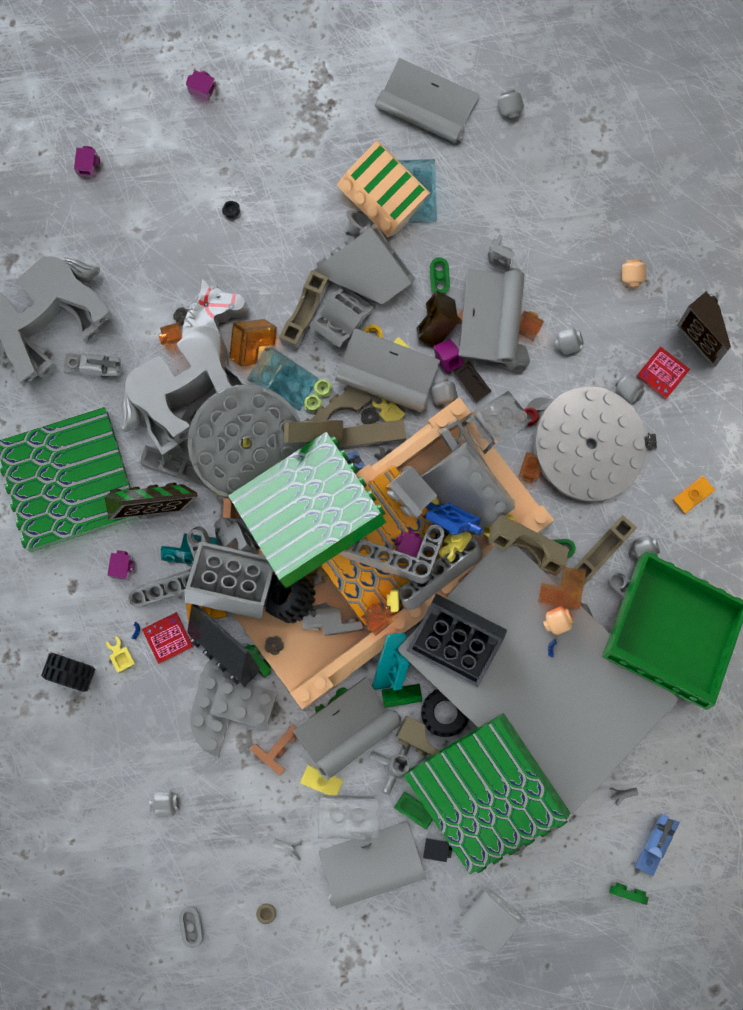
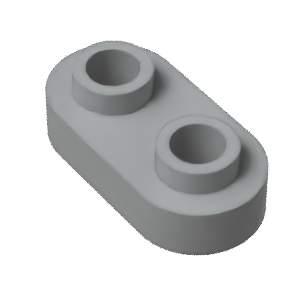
[179,907,203,948]

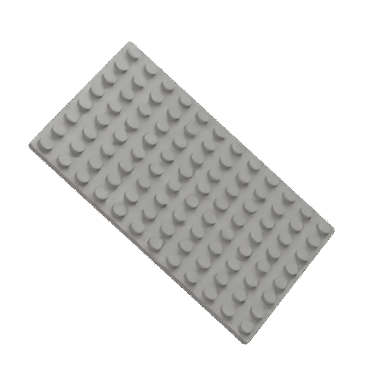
[398,546,678,815]

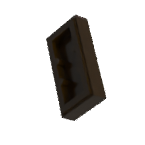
[454,361,492,403]

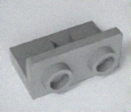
[488,234,515,271]

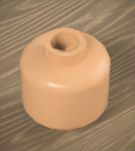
[621,259,647,287]
[543,606,574,635]

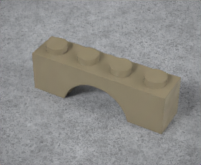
[279,270,330,350]
[304,385,372,443]
[488,515,569,576]
[569,515,637,587]
[395,715,440,757]

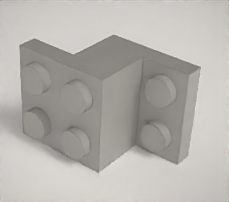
[309,287,375,347]
[386,466,437,517]

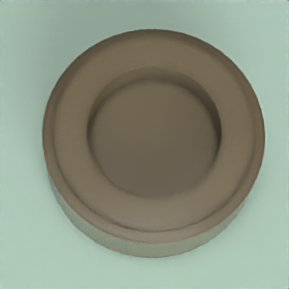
[256,903,276,924]

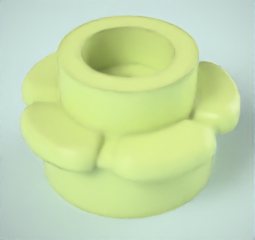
[314,379,332,397]
[304,394,322,413]

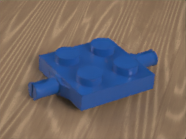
[425,502,483,535]

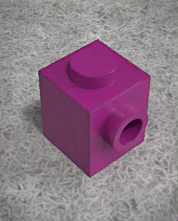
[186,70,216,101]
[74,146,100,176]
[434,339,463,373]
[394,530,423,558]
[107,550,135,580]

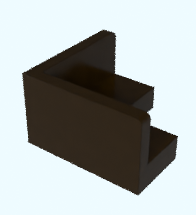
[416,290,459,347]

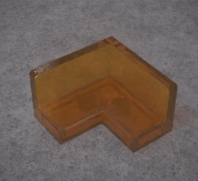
[229,319,277,366]
[538,567,586,610]

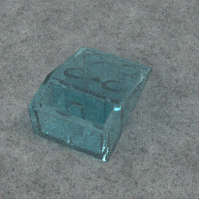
[398,159,437,221]
[247,347,318,410]

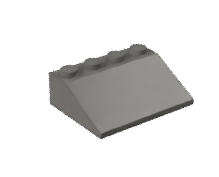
[421,442,515,535]
[184,541,274,620]

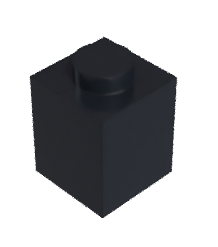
[423,838,452,862]

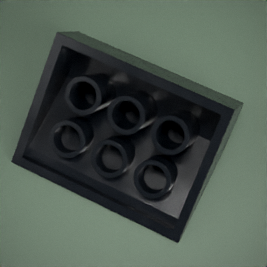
[407,593,507,687]
[187,604,261,687]

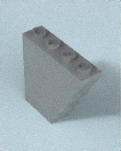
[313,224,415,304]

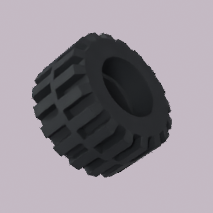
[265,574,316,623]
[41,653,95,692]
[421,689,469,737]

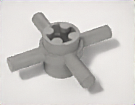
[369,744,411,795]

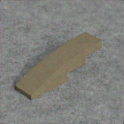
[284,420,343,442]
[337,420,406,450]

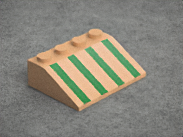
[337,141,430,237]

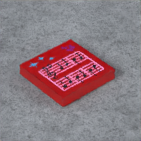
[636,346,690,399]
[142,612,194,664]

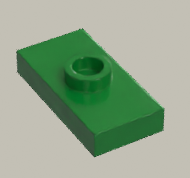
[381,683,423,708]
[394,791,433,830]

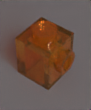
[519,310,544,341]
[158,322,182,351]
[519,452,541,483]
[361,602,394,636]

